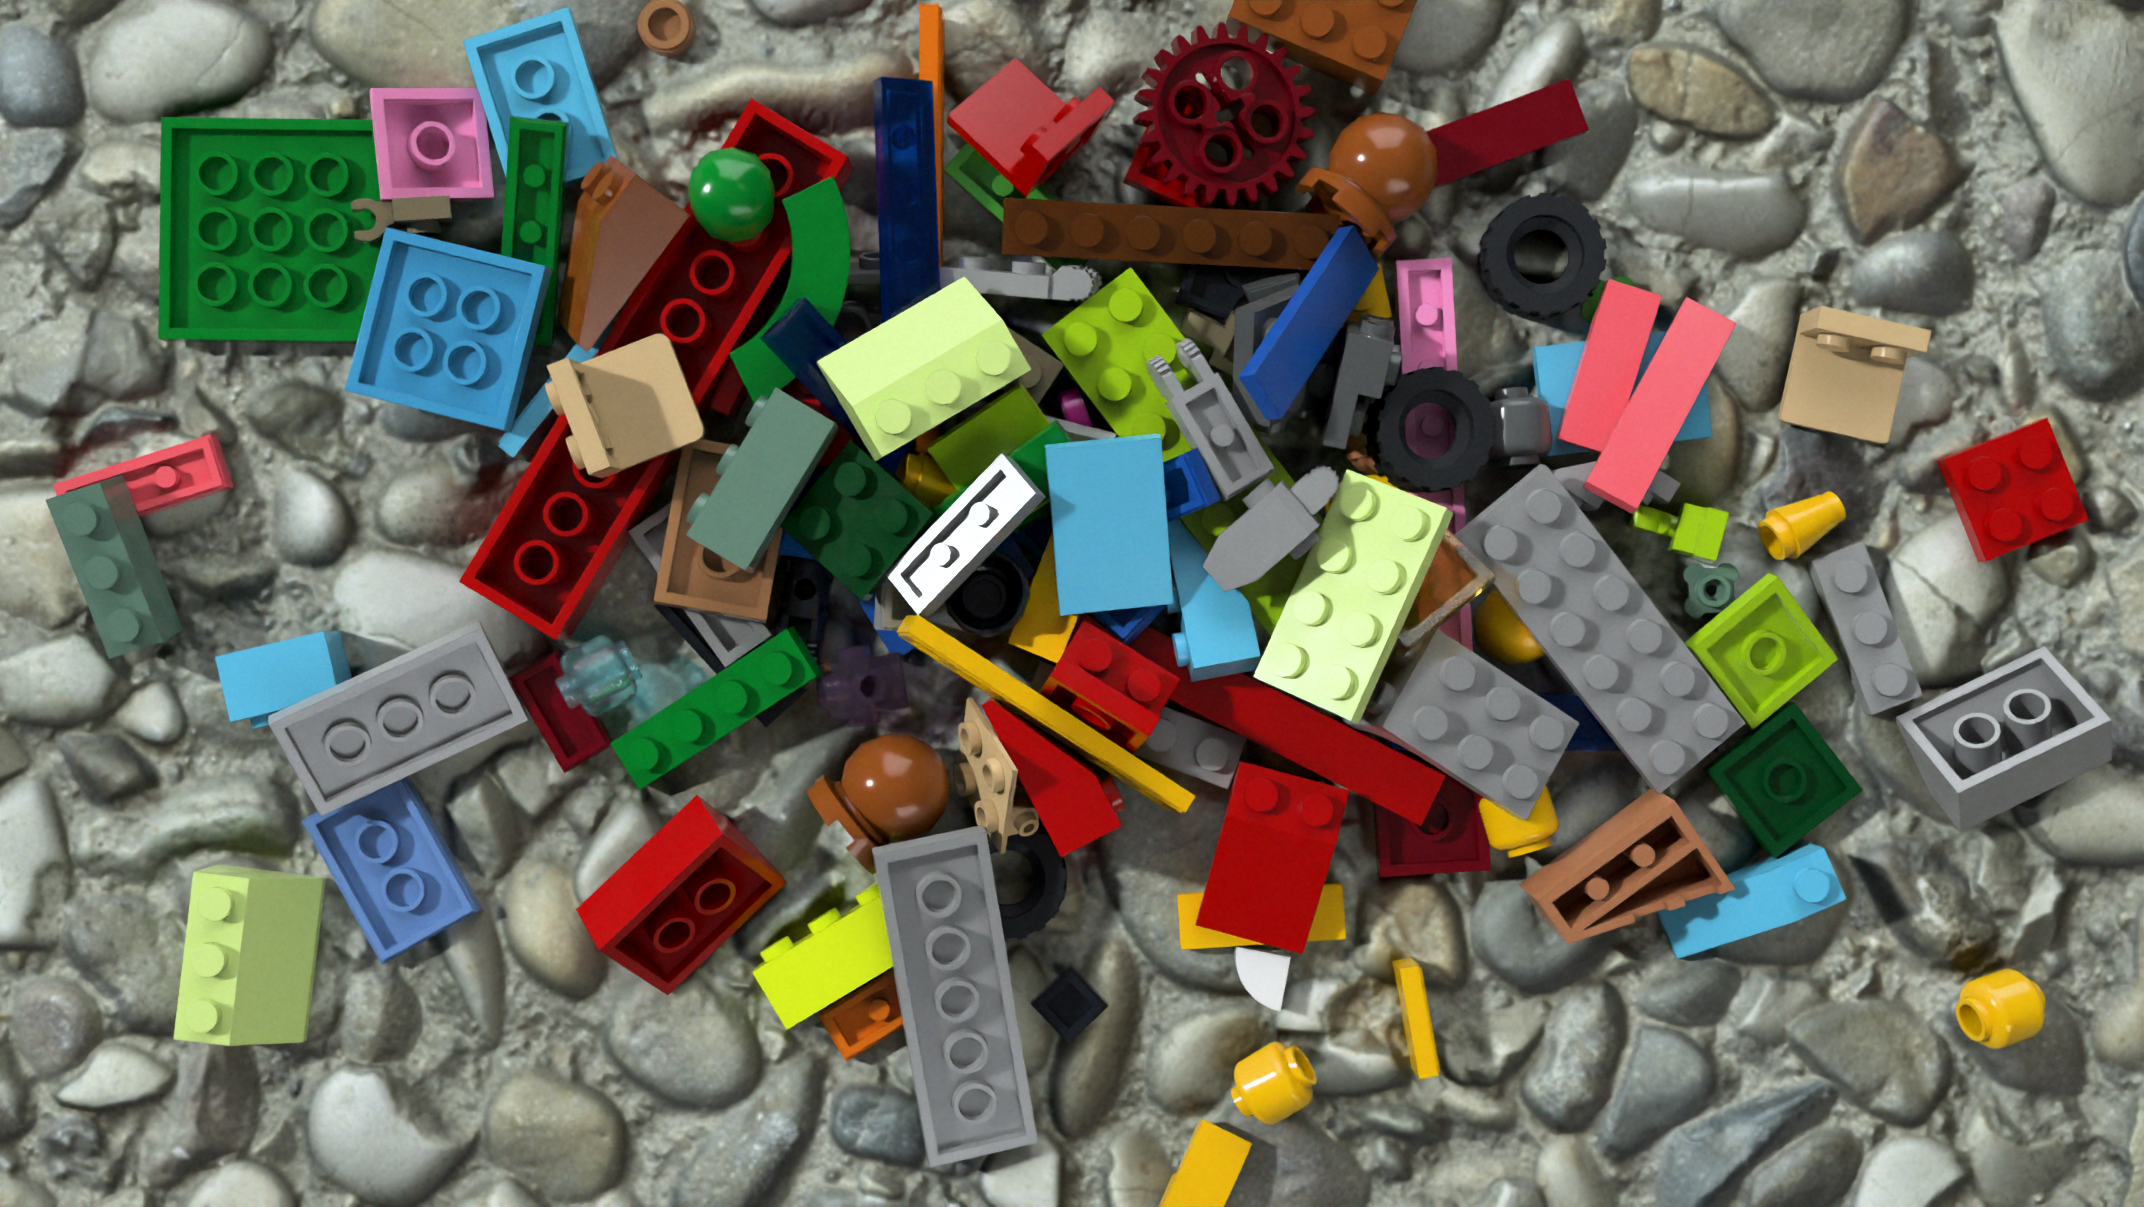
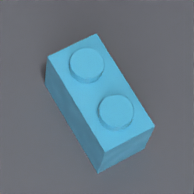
[215,631,352,729]

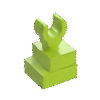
[1628,503,1729,564]

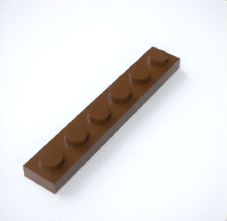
[1002,198,1340,270]

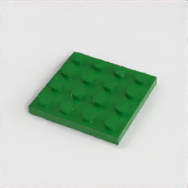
[158,117,383,344]

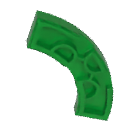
[729,176,850,404]

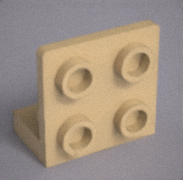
[1778,306,1932,444]

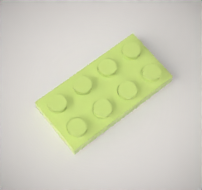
[1253,469,1454,724]

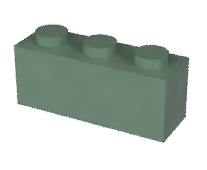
[686,388,840,574]
[46,475,184,659]

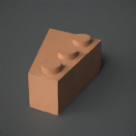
[1519,789,1736,944]

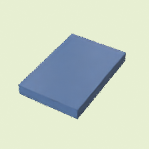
[301,776,483,965]

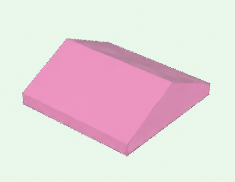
[369,88,495,204]

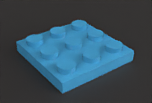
[344,227,552,432]

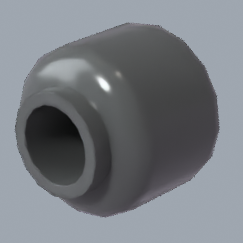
[1488,387,1553,470]

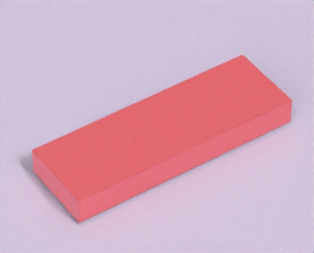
[1554,279,1662,454]
[53,434,234,518]

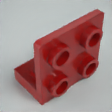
[946,59,1116,197]

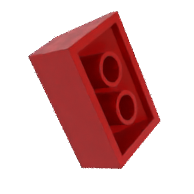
[576,795,787,995]

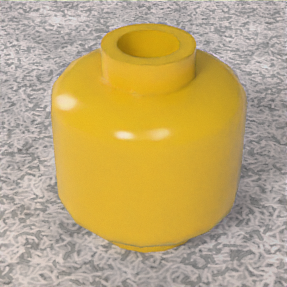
[1479,785,1559,858]
[1956,968,2046,1049]
[1231,1041,1317,1125]

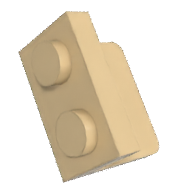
[545,333,705,478]

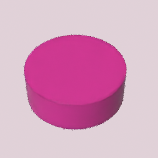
[1057,386,1092,427]

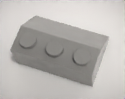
[1896,646,2112,832]

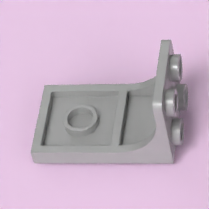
[1342,628,1579,820]

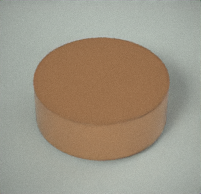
[638,0,696,57]

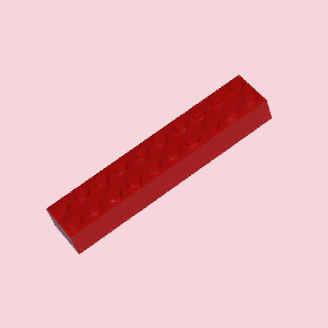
[459,98,854,640]

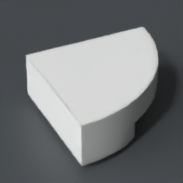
[1234,946,1291,1011]

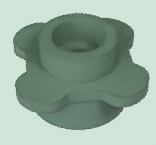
[1683,563,1739,618]

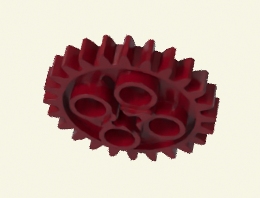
[1133,22,1315,209]

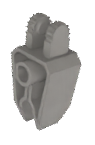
[1203,465,1340,592]

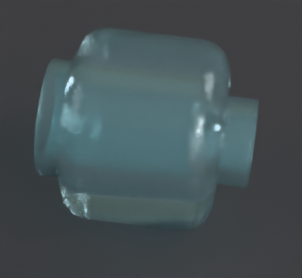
[555,635,643,717]

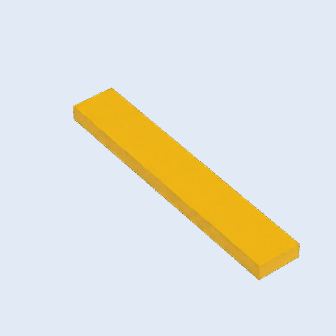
[896,615,1195,813]

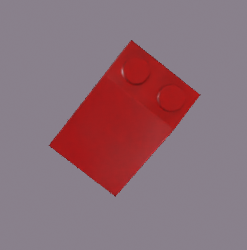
[981,697,1126,857]
[1195,761,1350,954]

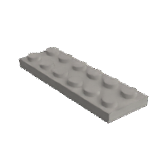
[1453,464,1746,794]
[872,825,1038,1168]

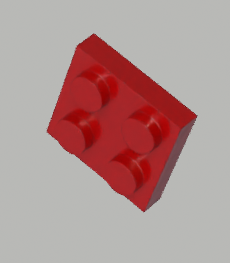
[1937,418,2089,562]

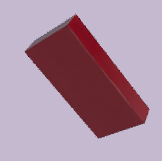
[509,650,613,773]

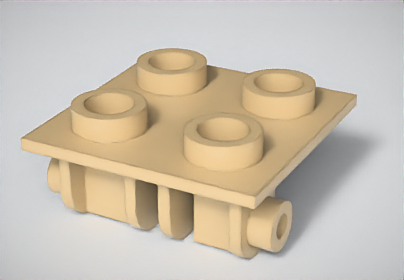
[953,697,1040,854]

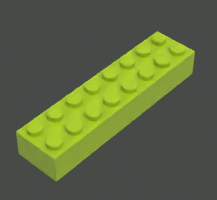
[1041,267,1324,640]

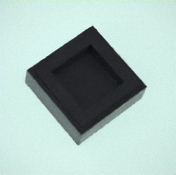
[1031,964,1109,1044]

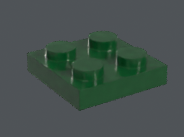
[780,440,940,601]
[1702,702,1863,858]

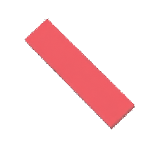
[1583,297,1736,514]

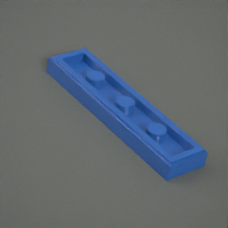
[1239,225,1380,420]

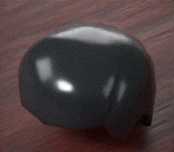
[945,550,1030,637]

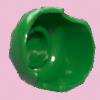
[688,147,775,243]

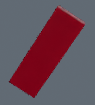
[1426,78,1589,190]

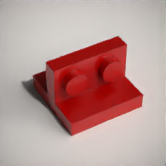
[1039,620,1180,754]

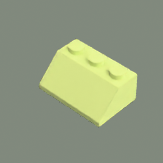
[816,276,1032,462]
[173,864,326,1046]

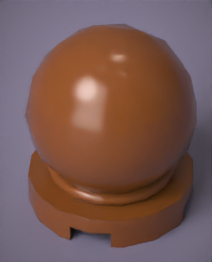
[1295,112,1438,258]
[806,733,952,875]

